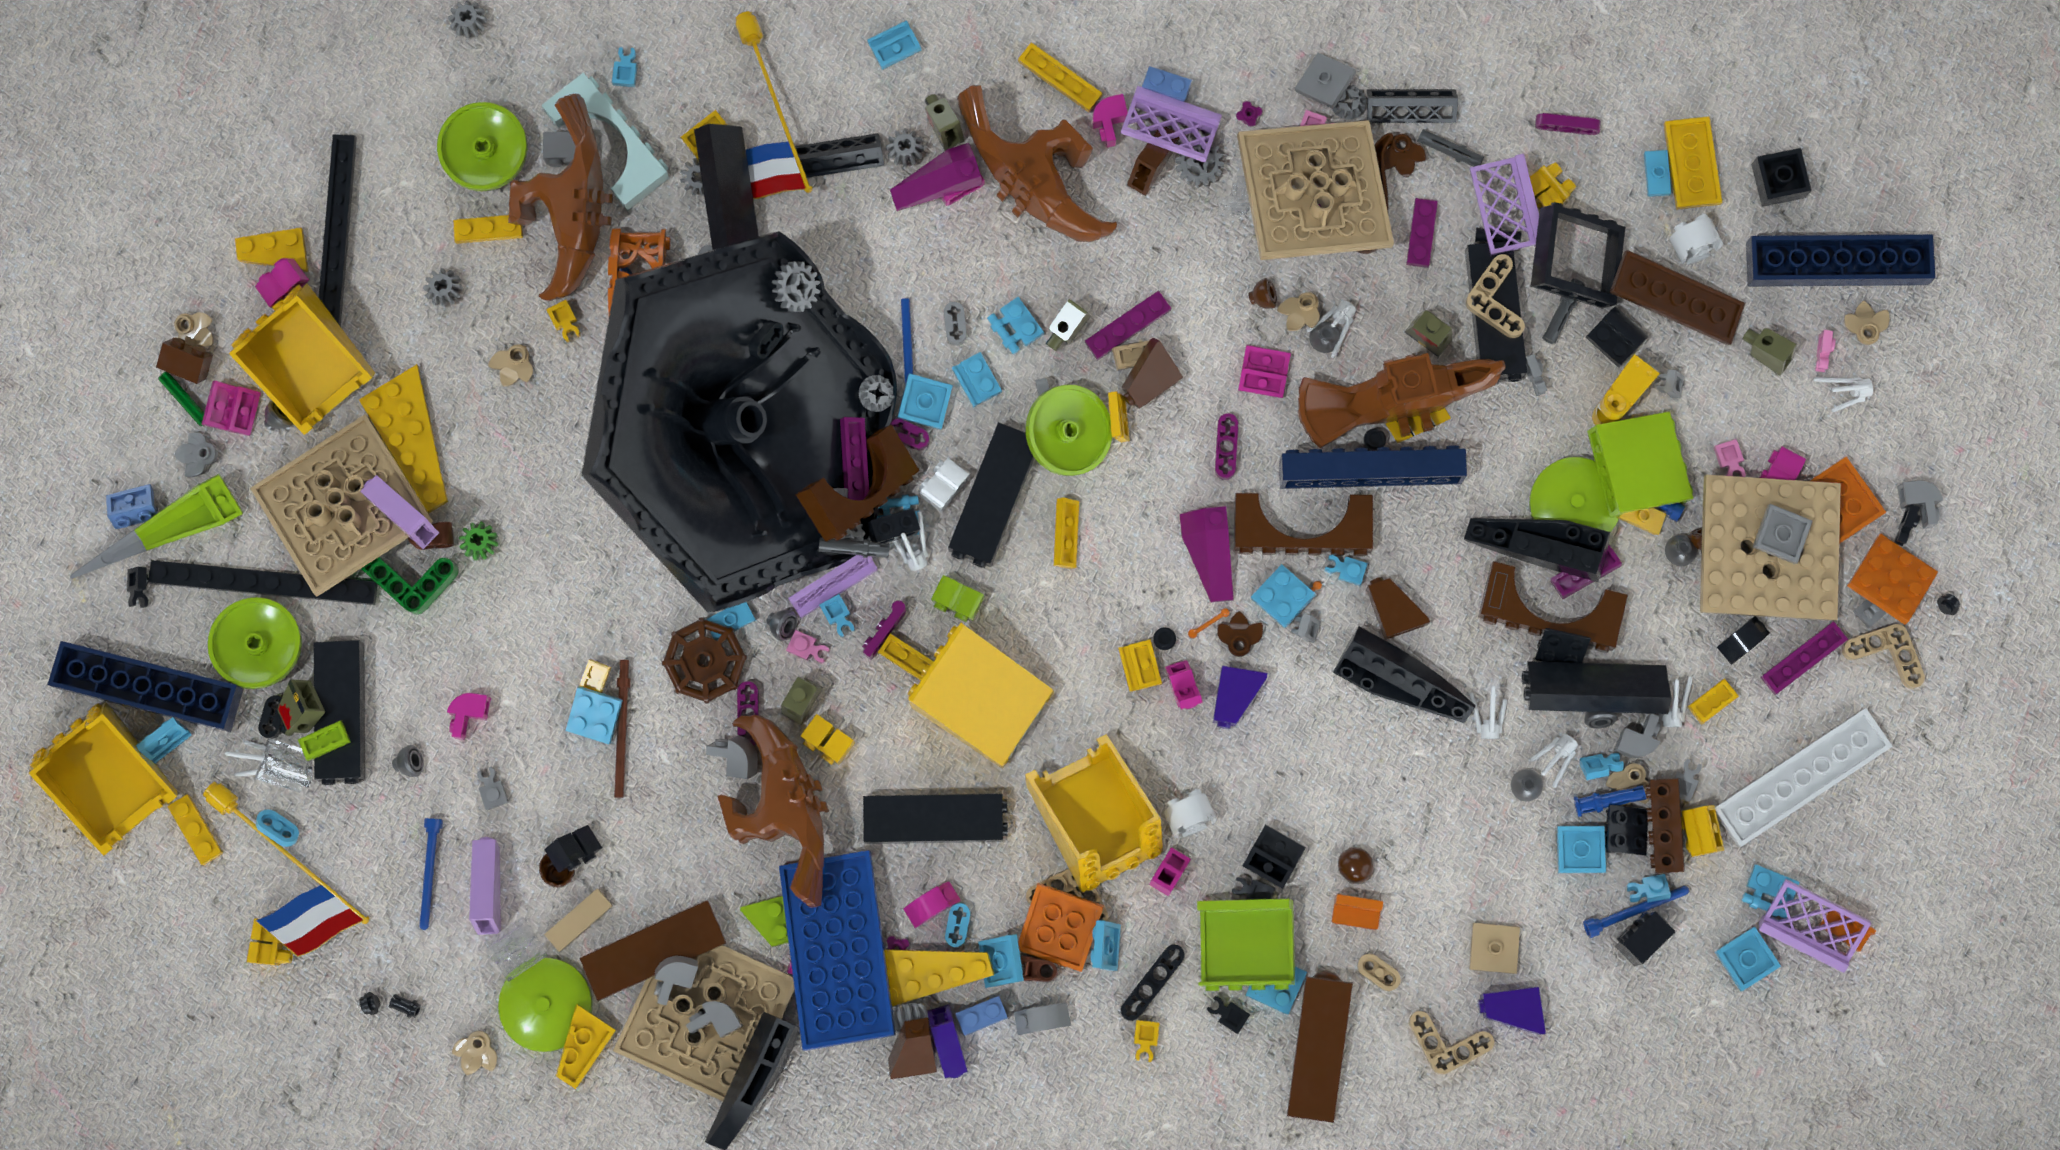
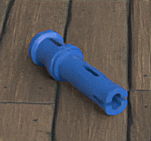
[1573,785,1646,817]

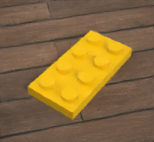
[1663,116,1722,210]

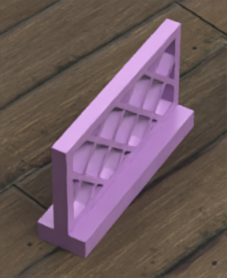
[1121,86,1222,162]
[1470,154,1539,256]
[788,555,878,619]
[1759,879,1871,973]

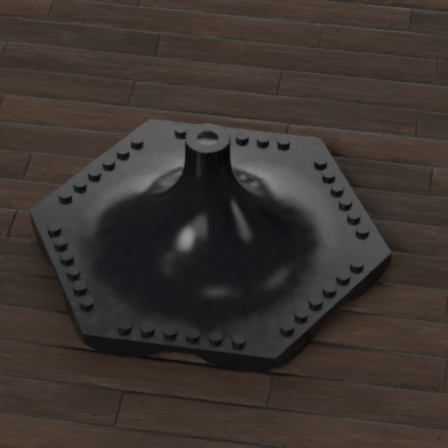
[581,231,897,612]

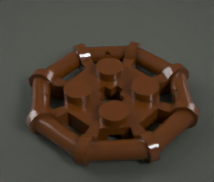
[661,617,748,704]

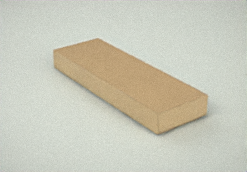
[544,888,613,952]

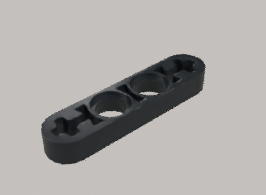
[1121,944,1185,1021]

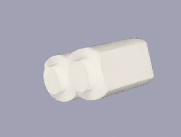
[919,458,970,513]

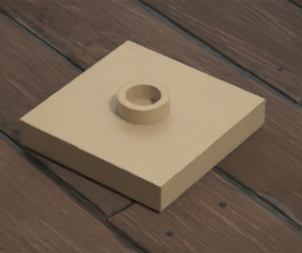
[1469,923,1520,974]

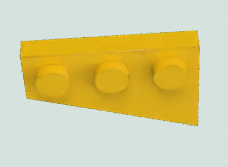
[235,228,309,273]
[556,1004,616,1089]

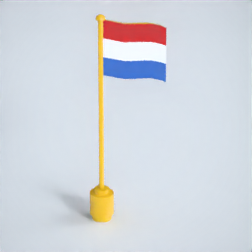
[735,11,813,199]
[203,781,369,957]

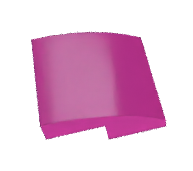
[1238,345,1291,398]
[202,381,261,436]

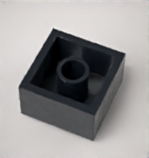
[1751,148,1812,207]
[1615,911,1676,967]

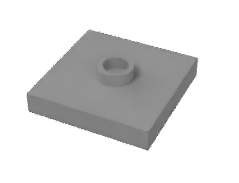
[1294,52,1356,109]
[1753,504,1812,564]

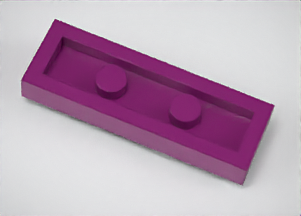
[1406,198,1438,268]
[1550,545,1622,600]

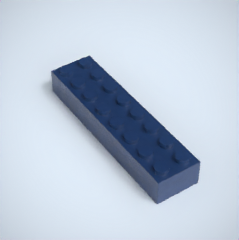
[1746,234,1935,287]
[1279,445,1467,489]
[47,641,244,733]

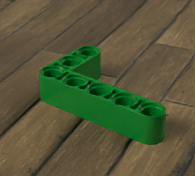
[361,556,459,615]

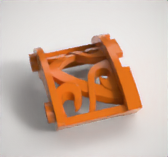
[608,229,671,315]

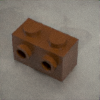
[156,338,213,384]

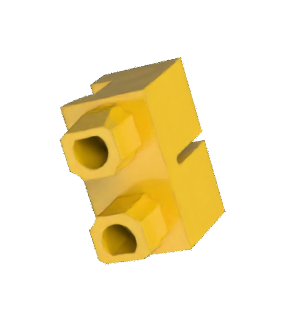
[1529,162,1576,210]
[246,918,293,966]

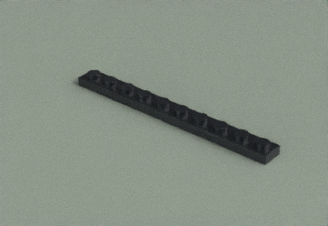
[319,134,357,327]
[148,560,378,605]

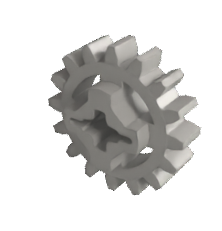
[1175,138,1224,187]
[772,262,820,312]

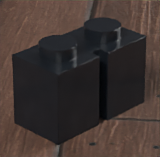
[544,825,602,873]

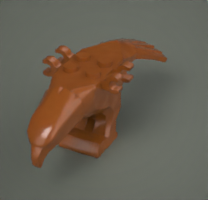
[958,84,1117,242]
[508,93,613,301]
[1297,353,1505,448]
[718,715,829,908]

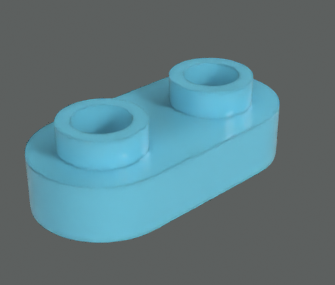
[256,809,299,847]

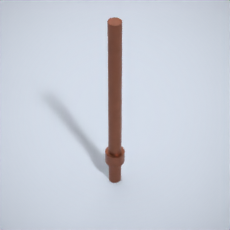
[614,660,631,798]

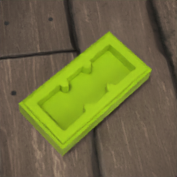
[298,720,351,761]

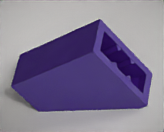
[1212,666,1268,729]
[1477,987,1546,1035]
[927,1004,968,1079]

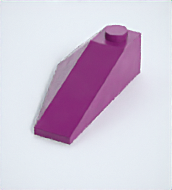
[890,142,982,211]
[1180,506,1234,602]

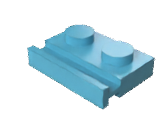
[867,20,922,70]
[952,352,1002,408]
[136,717,192,763]

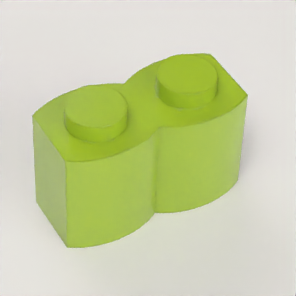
[931,575,985,622]

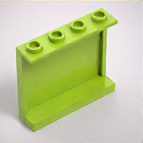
[1587,411,1693,518]
[1197,899,1295,991]

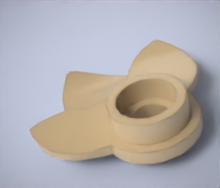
[1277,292,1320,331]
[1844,301,1890,345]
[174,312,213,347]
[488,344,533,387]
[1606,763,1650,806]
[452,1030,497,1075]

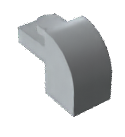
[1897,480,1943,529]
[1614,714,1661,758]
[706,735,758,779]
[654,956,698,1006]
[686,1001,743,1038]
[1014,1003,1071,1035]

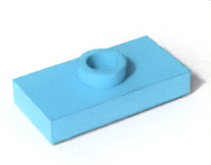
[1644,150,1671,197]
[705,602,756,640]

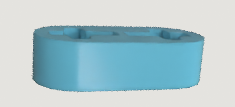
[945,903,970,947]

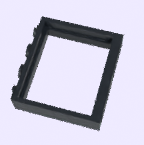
[1530,203,1626,308]

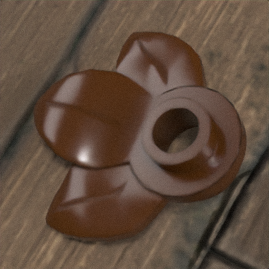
[1384,134,1426,178]
[1217,611,1263,657]

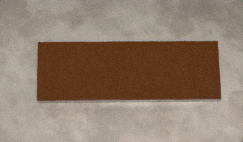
[1610,250,1745,345]
[579,900,727,1001]
[1287,976,1353,1123]

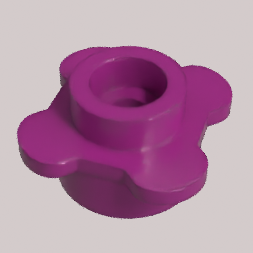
[1236,101,1262,127]
[887,936,909,950]

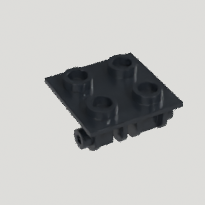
[1535,628,1591,663]
[1605,805,1648,856]

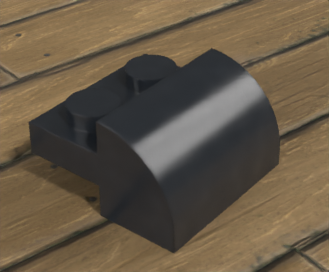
[1585,306,1649,368]
[1242,824,1306,889]

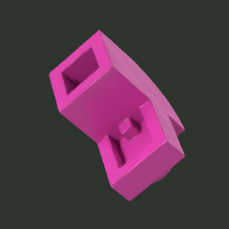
[1093,94,1128,148]
[1165,660,1203,709]
[447,693,491,740]
[1149,847,1191,897]
[903,881,961,928]

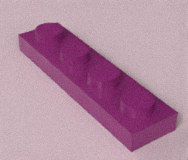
[1085,290,1171,361]
[840,417,869,500]
[1760,621,1848,695]

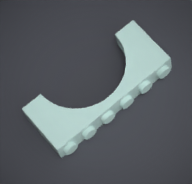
[542,72,669,211]

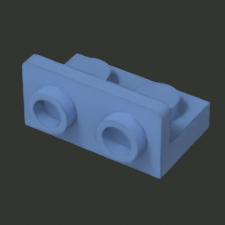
[106,484,158,529]

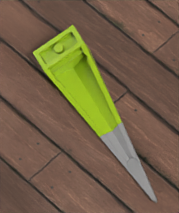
[70,473,243,579]

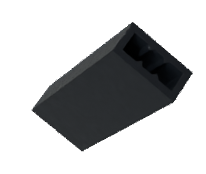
[694,124,759,250]
[1465,241,1527,383]
[948,422,1034,568]
[313,640,365,785]
[1522,661,1671,714]
[863,794,1008,844]

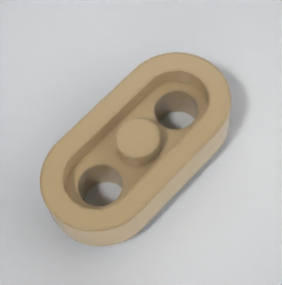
[1357,954,1401,991]

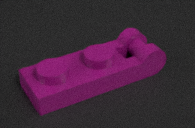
[862,600,906,660]

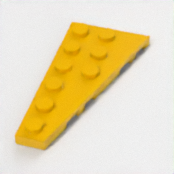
[359,364,448,513]
[884,949,995,1006]

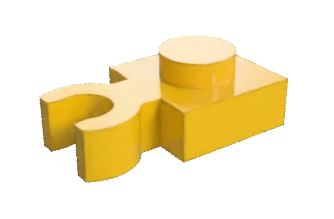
[546,300,581,343]
[1134,1020,1159,1062]

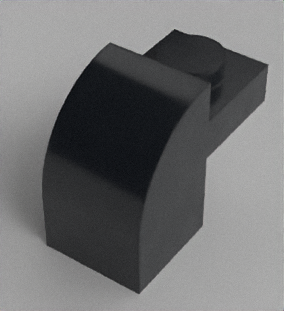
[1717,616,1770,665]

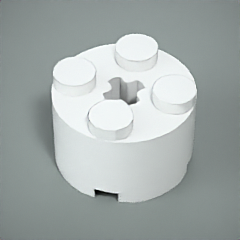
[1670,214,1723,265]
[1164,789,1217,839]

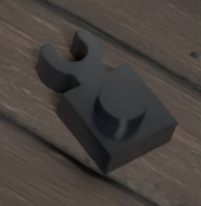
[1894,504,1921,546]
[1232,877,1276,900]
[1206,996,1250,1035]

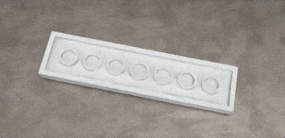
[1715,708,1893,848]

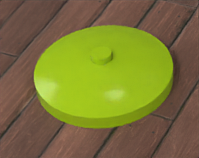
[437,102,528,191]
[1026,385,1112,476]
[1529,457,1619,532]
[208,597,302,689]
[498,958,593,1052]

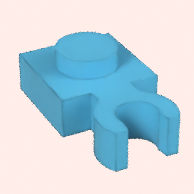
[612,47,637,87]
[1324,555,1368,586]
[819,594,855,638]
[1580,753,1624,780]
[1627,874,1671,903]

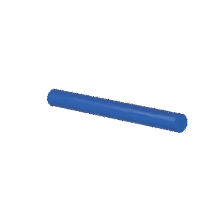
[901,298,913,384]

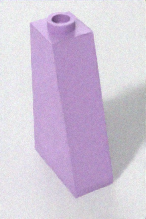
[360,475,439,549]
[469,837,501,935]

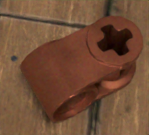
[408,522,454,550]
[1020,956,1058,982]

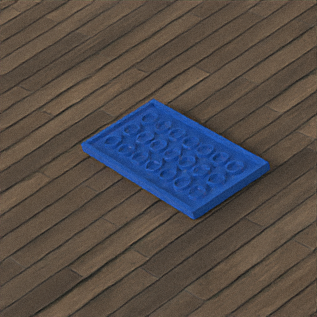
[779,850,896,1051]

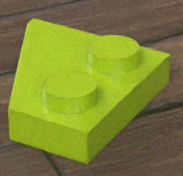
[740,896,789,947]

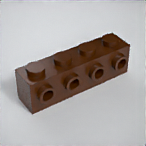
[1646,778,1685,873]

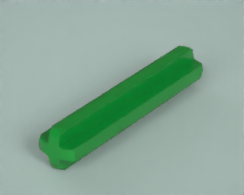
[158,372,204,426]

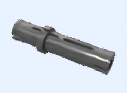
[1417,129,1484,167]
[1542,278,1585,344]
[819,537,890,558]

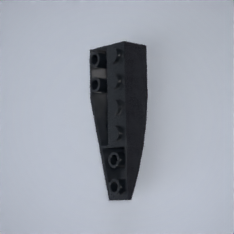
[1464,518,1610,582]
[1333,626,1476,723]
[705,1011,800,1150]

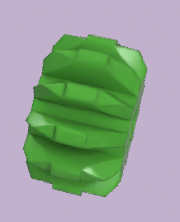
[459,522,498,561]

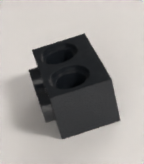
[866,508,921,543]

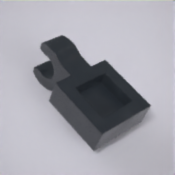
[127,566,148,608]

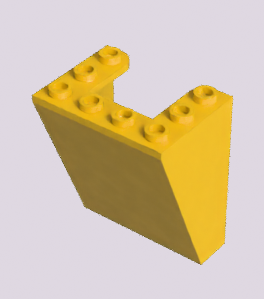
[229,283,375,435]
[907,623,1054,769]
[28,701,178,856]
[1025,734,1163,893]

